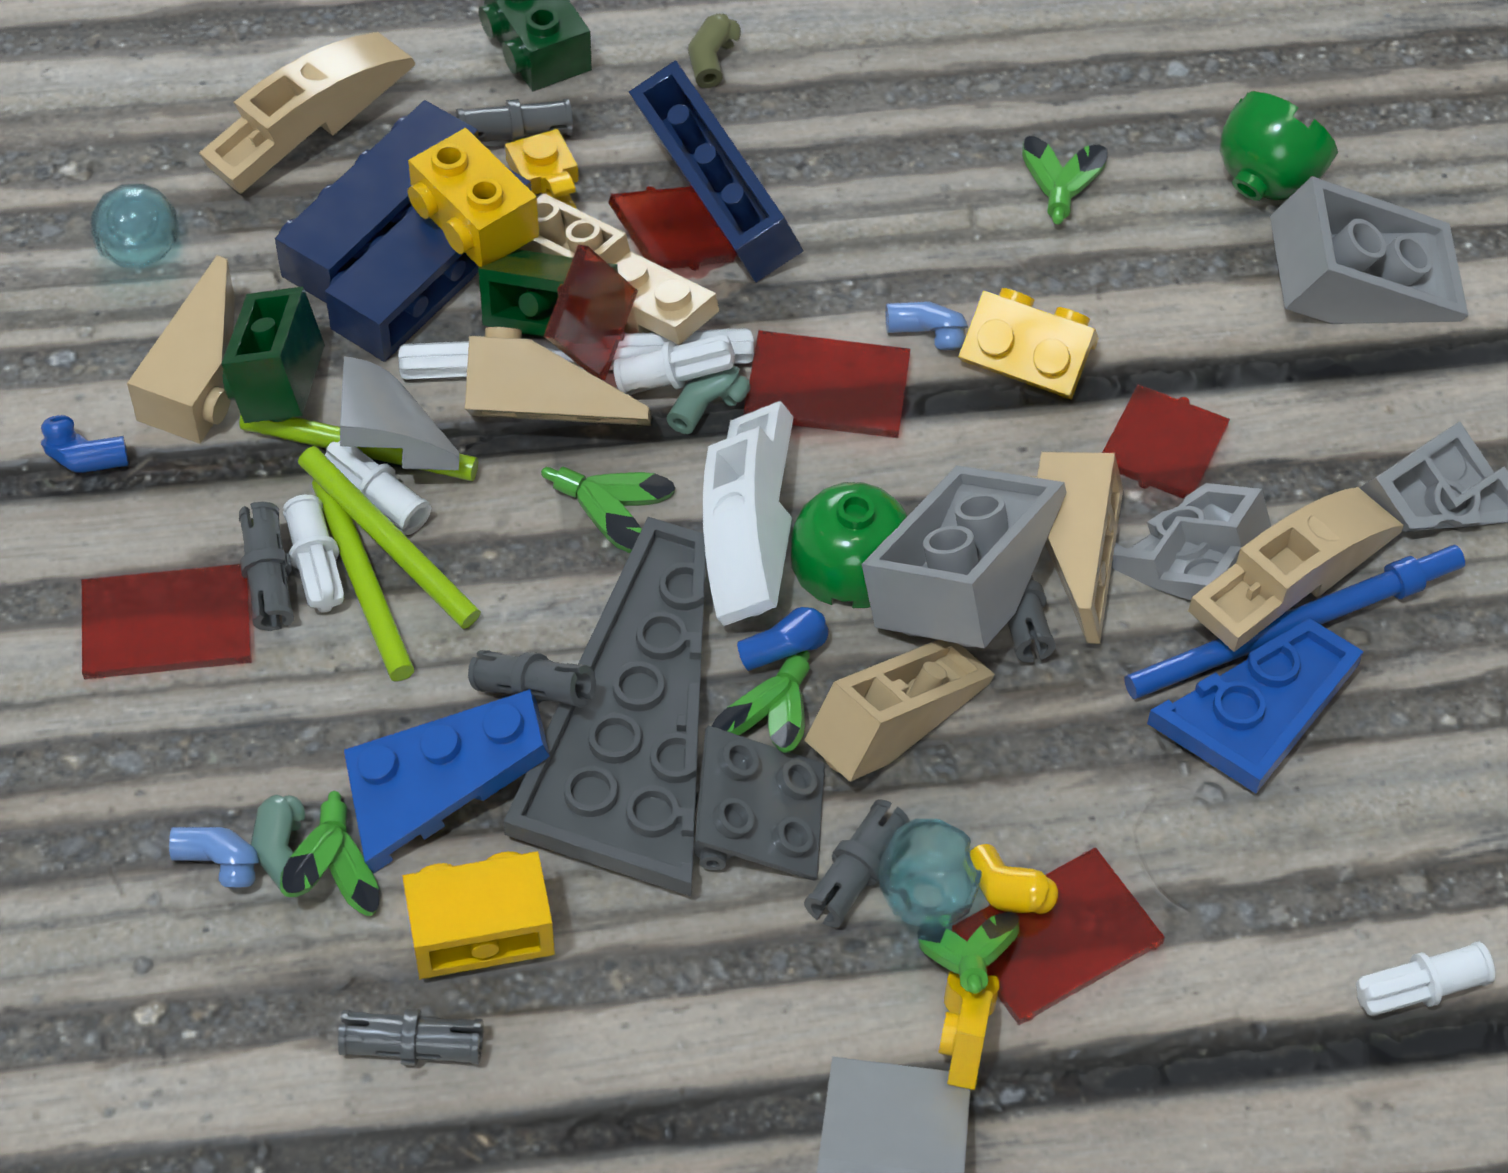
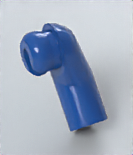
[40,415,129,473]
[737,607,829,671]

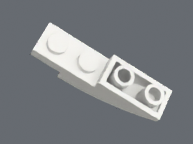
[703,401,794,626]

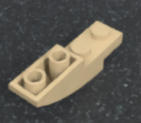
[199,32,416,194]
[520,193,719,345]
[1188,487,1404,652]

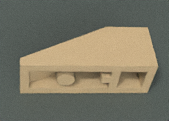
[127,255,235,444]
[465,327,652,426]
[1030,452,1123,644]
[804,640,995,782]

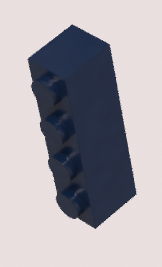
[628,60,804,283]
[275,100,479,304]
[325,168,531,362]

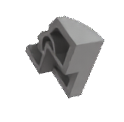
[340,356,459,470]
[1359,422,1508,532]
[1111,483,1271,600]

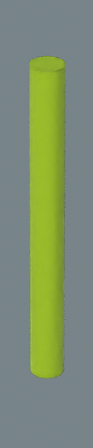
[239,415,479,481]
[298,446,481,629]
[312,480,414,681]

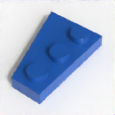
[1147,618,1364,793]
[344,690,550,874]

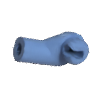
[885,302,968,350]
[169,827,259,887]

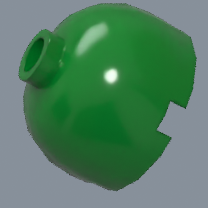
[1219,91,1338,201]
[791,482,908,608]

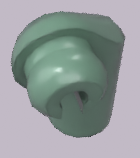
[666,366,750,434]
[251,794,305,889]

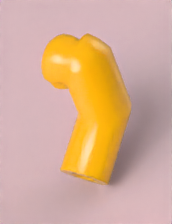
[966,844,1058,914]

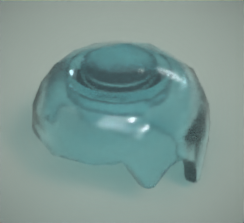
[90,183,180,268]
[878,818,982,928]

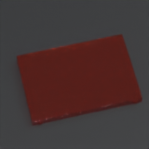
[744,330,911,438]
[81,564,252,680]
[951,847,1165,1025]

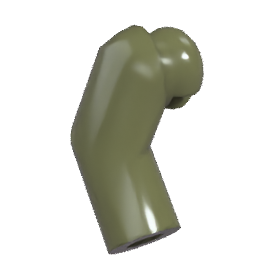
[688,13,741,88]

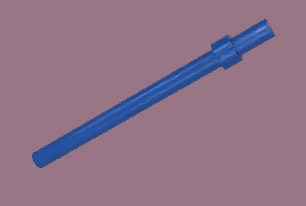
[1124,545,1465,699]

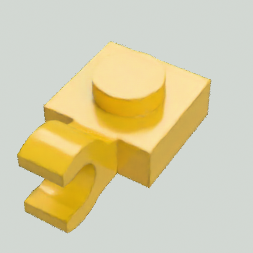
[505,129,579,209]
[938,971,999,1090]

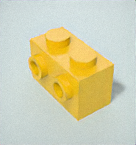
[408,128,539,267]
[402,851,555,980]

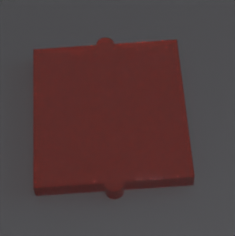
[608,186,736,271]
[544,244,638,380]
[1102,384,1230,499]

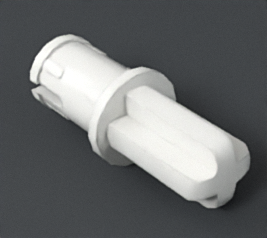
[613,335,735,396]
[325,441,431,535]
[283,494,344,612]
[1356,941,1495,1016]

